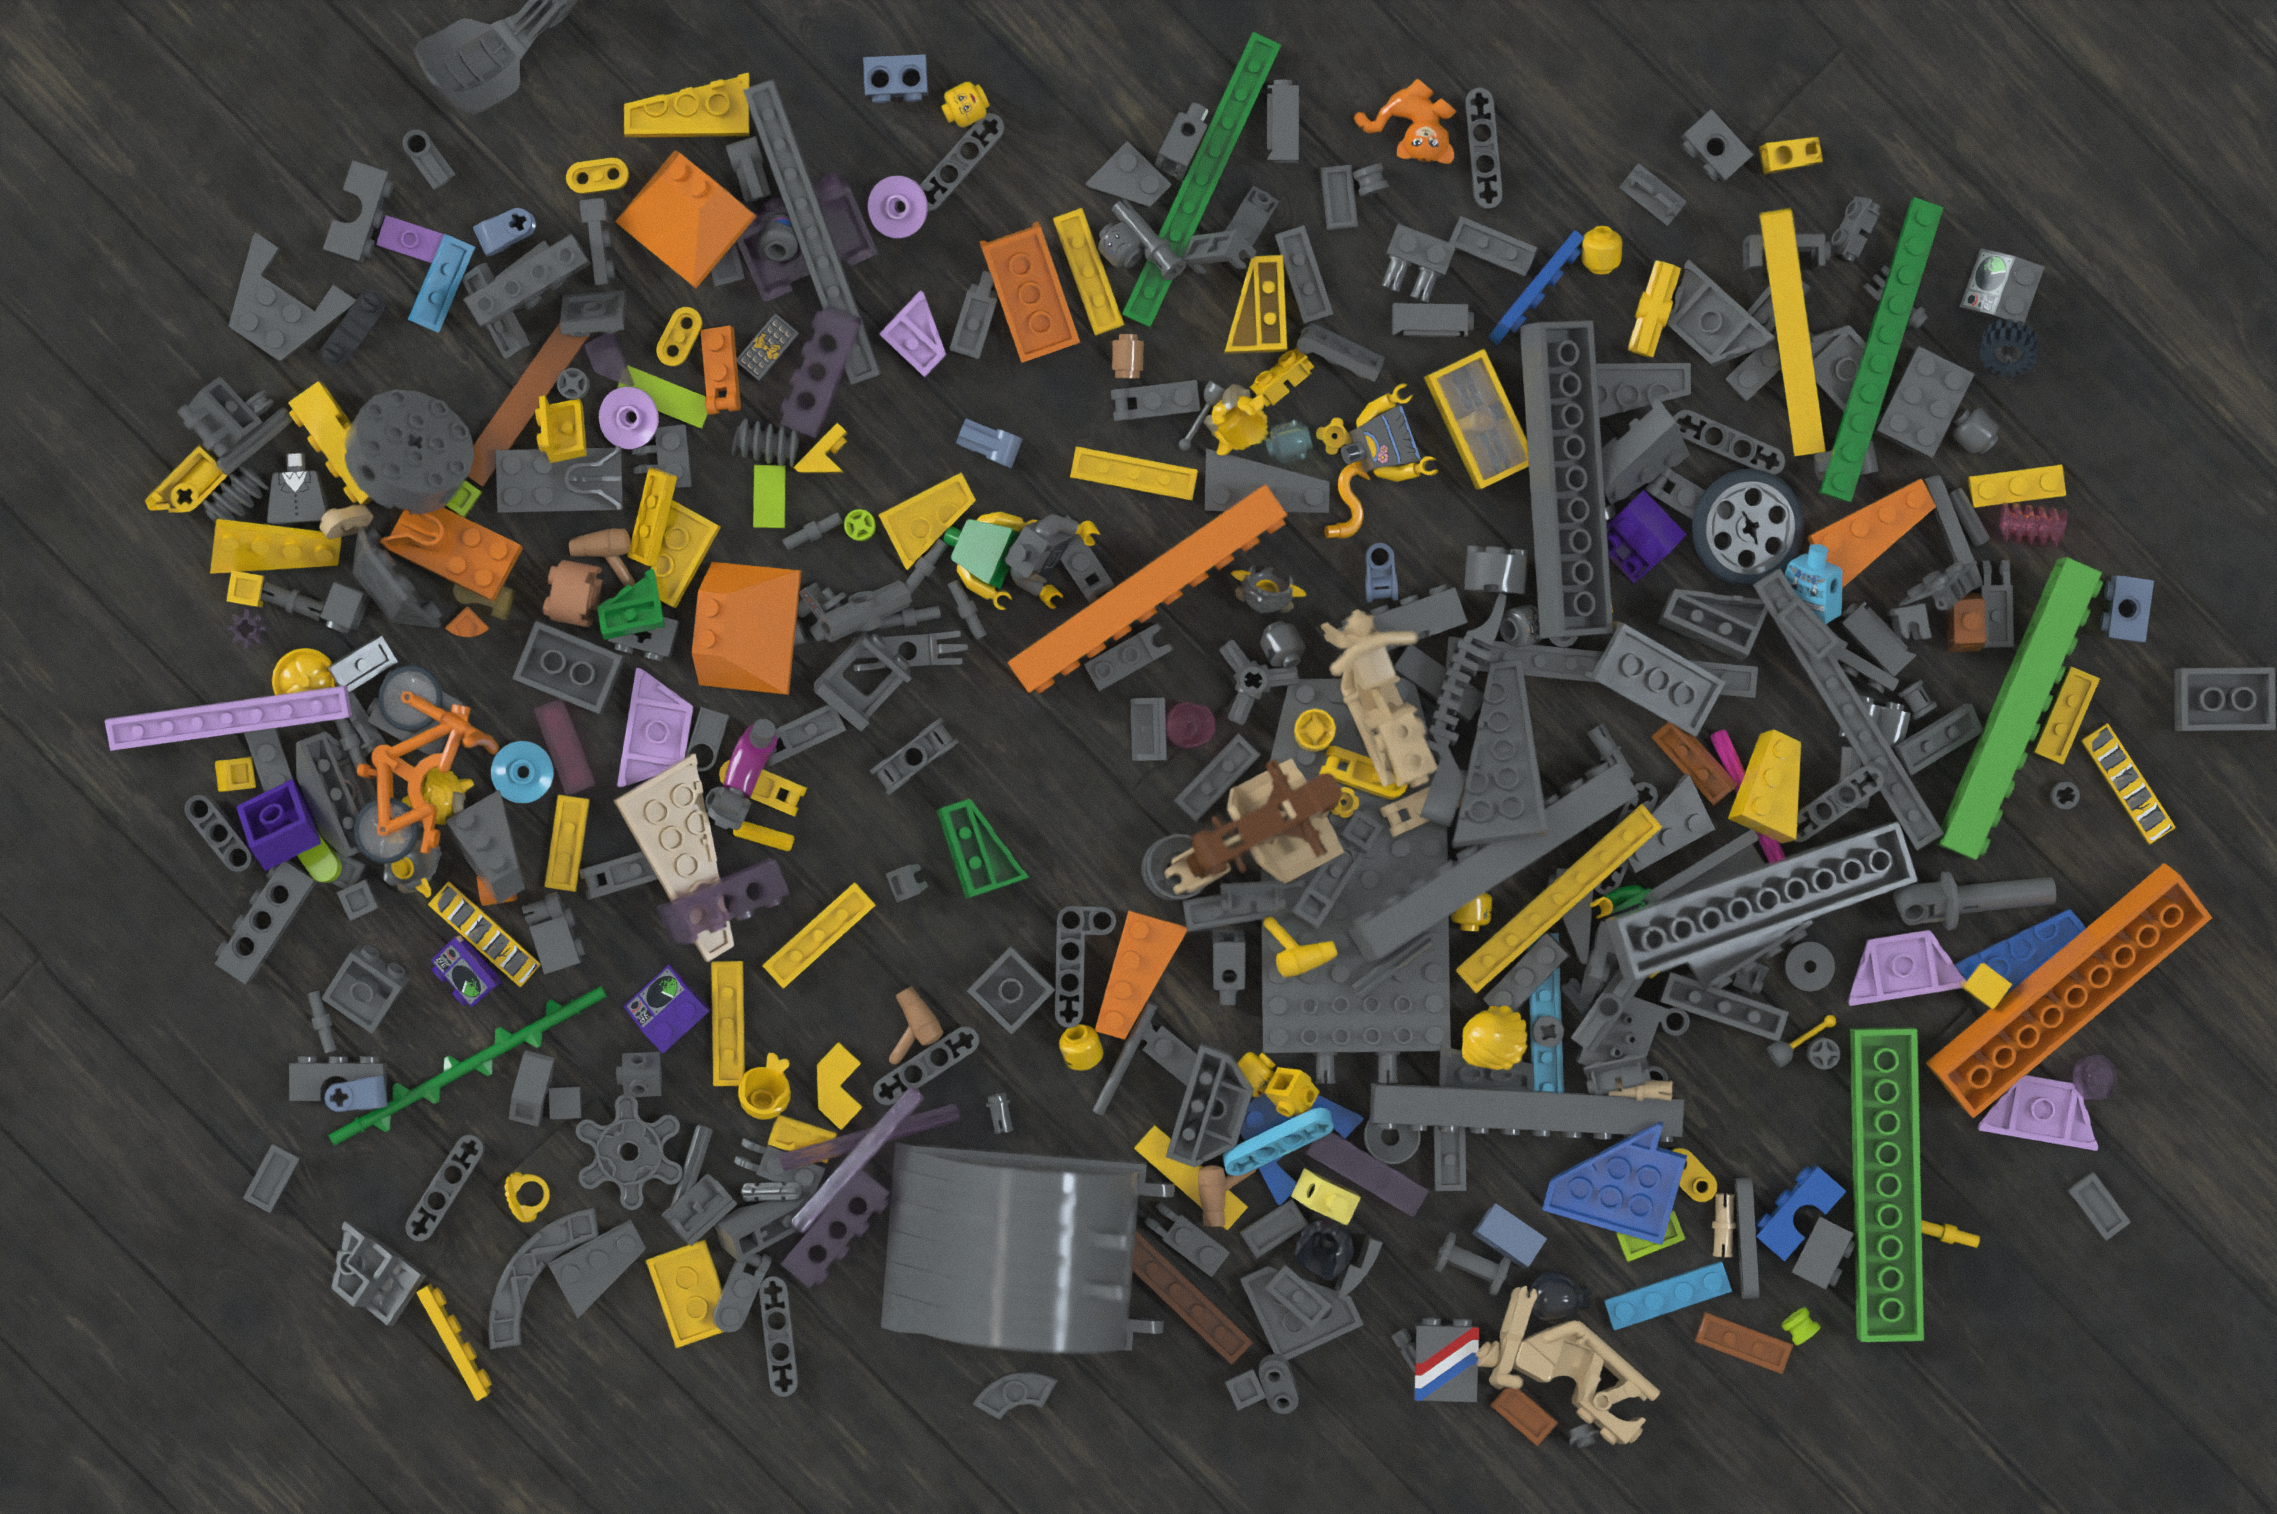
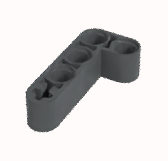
[1055,905,1116,1028]

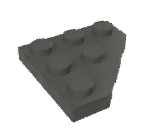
[1240,1265,1364,1360]

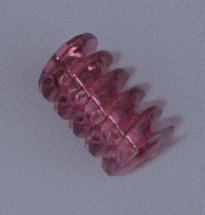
[1999,502,2067,547]

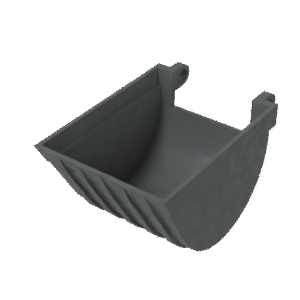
[881,1142,1175,1353]

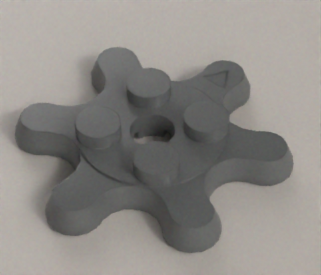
[576,1094,683,1210]

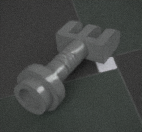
[1863,265,1929,330]

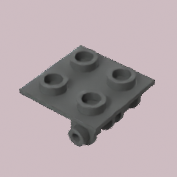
[1899,560,1977,610]

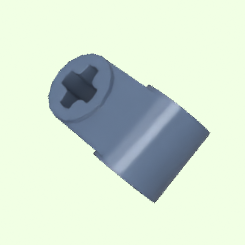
[473,208,536,257]
[1365,543,1398,603]
[325,1075,388,1112]

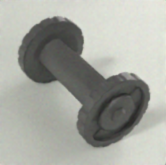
[1434,1232,1511,1295]

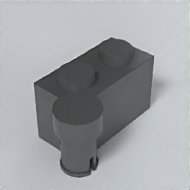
[522,892,586,974]

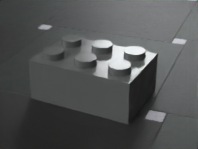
[1873,346,1974,460]
[512,621,626,714]
[2174,667,2276,731]

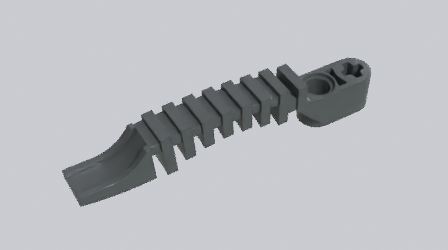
[1420,592,1507,827]

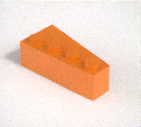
[1095,910,1187,1039]

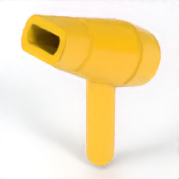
[1263,916,1337,978]

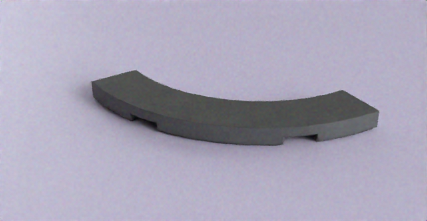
[489,1207,599,1349]

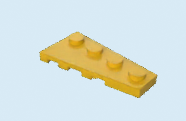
[210,519,342,574]

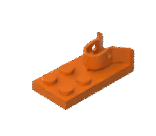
[979,221,1080,363]
[379,508,523,602]

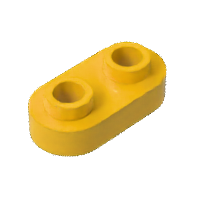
[566,158,629,194]
[656,307,703,367]
[1670,1147,1717,1202]

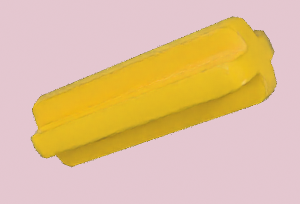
[733,821,794,851]

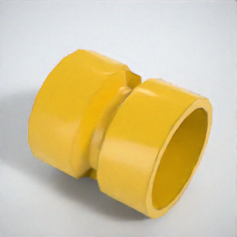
[1294,709,1336,752]

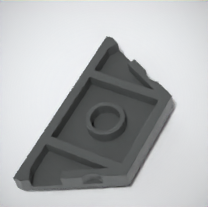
[1667,260,1776,367]
[1810,325,1866,413]

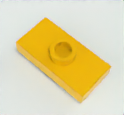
[767,1114,837,1163]

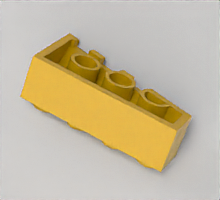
[288,381,373,505]

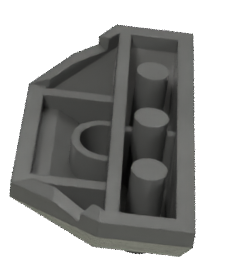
[296,732,378,858]
[1166,1043,1254,1167]

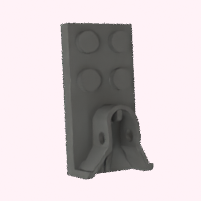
[496,446,623,513]
[1584,621,1726,737]

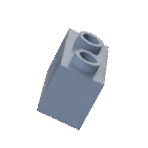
[863,54,928,103]

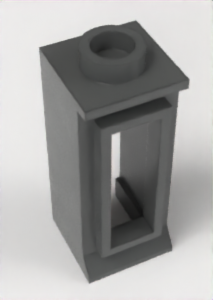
[1267,80,1299,163]
[1391,303,1474,338]
[1839,602,1916,677]

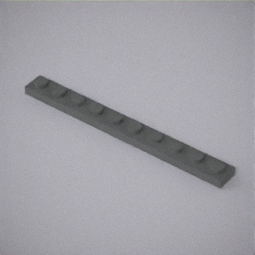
[743,79,881,385]
[1753,568,1944,850]
[1445,637,1758,698]

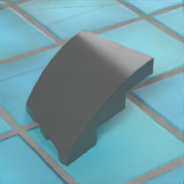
[332,1221,427,1326]

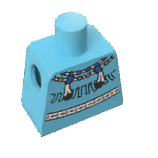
[1784,544,1842,624]

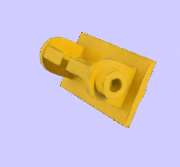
[1249,347,1314,407]

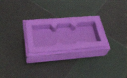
[376,215,444,263]

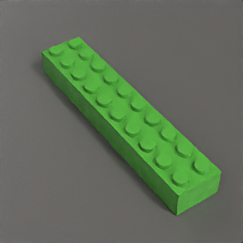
[1933,557,2103,860]
[1850,1027,1924,1342]

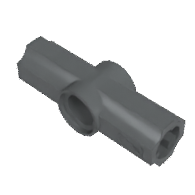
[818,580,912,642]
[1571,968,1647,1053]

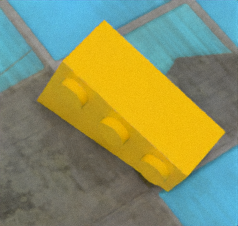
[1224,255,1287,354]
[1728,729,1801,844]

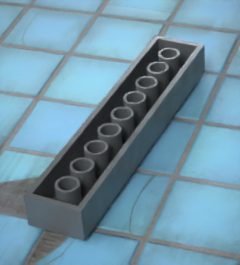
[1520,321,1613,638]
[1347,762,1639,962]
[1605,822,1918,980]

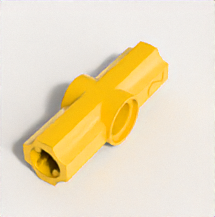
[1627,261,1681,358]

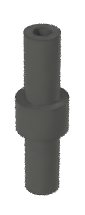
[782,512,843,550]
[904,538,948,594]
[948,579,987,640]
[879,606,941,629]
[334,718,368,770]
[307,990,337,1053]

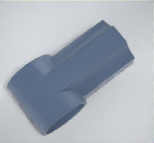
[956,419,1023,468]

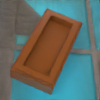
[1490,1387,1558,1446]

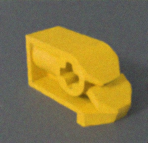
[145,444,228,513]

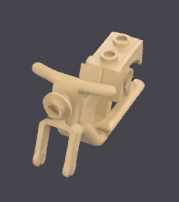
[1321,609,1438,788]
[1475,1286,1661,1445]

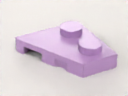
[880,290,946,377]

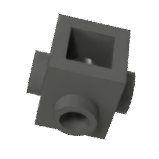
[616,1052,662,1097]

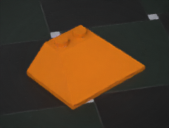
[615,150,756,288]
[692,562,802,695]

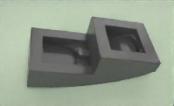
[1334,1234,1383,1296]

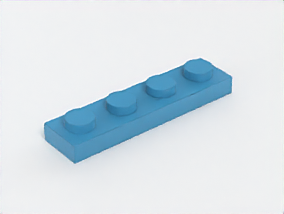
[1604,1261,1732,1330]

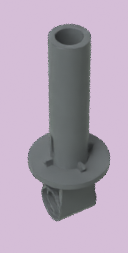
[1893,871,2056,930]

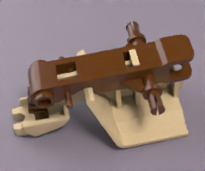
[1164,758,1345,895]

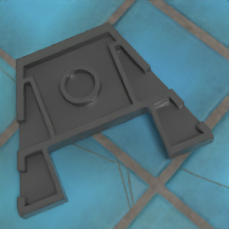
[228,233,357,362]

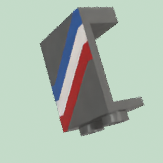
[1413,1317,1479,1402]

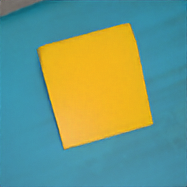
[215,757,256,792]

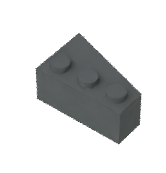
[1657,589,1768,661]
[446,790,525,904]

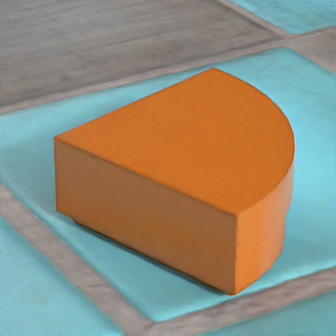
[445,606,490,637]

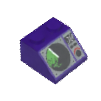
[431,935,503,1007]
[623,964,711,1053]

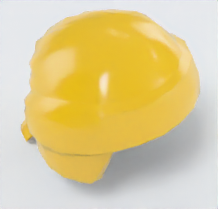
[738,1053,791,1120]

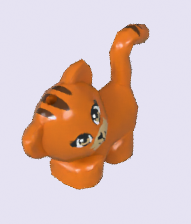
[1354,78,1457,164]

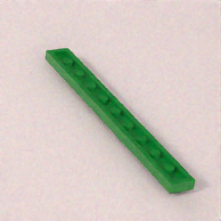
[1122,32,1281,328]
[1819,197,1944,503]

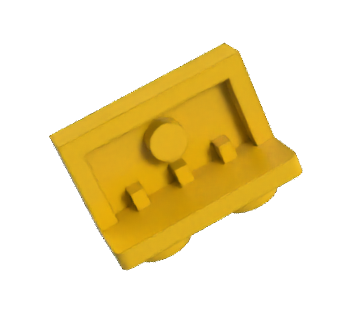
[535,395,587,463]

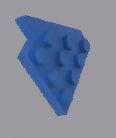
[1542,1121,1687,1245]

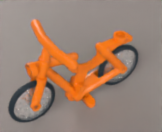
[354,665,500,864]

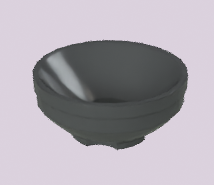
[1364,1119,1421,1164]

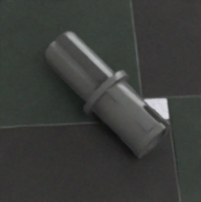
[1587,723,1634,779]

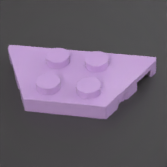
[617,668,694,787]
[1848,930,1966,1006]
[1978,1075,2098,1151]

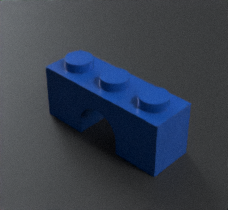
[1755,1164,1846,1261]

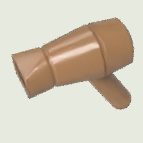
[569,529,636,587]
[889,986,943,1065]
[1198,1165,1256,1227]

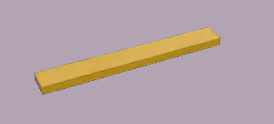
[1760,209,1826,456]
[1455,804,1662,993]

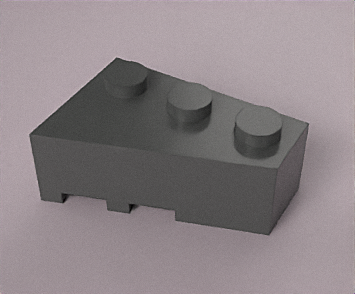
[1601,398,1690,505]

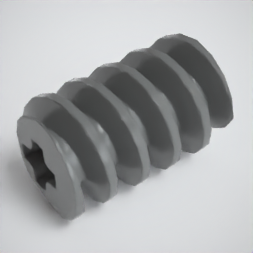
[732,418,799,468]
[202,465,271,524]

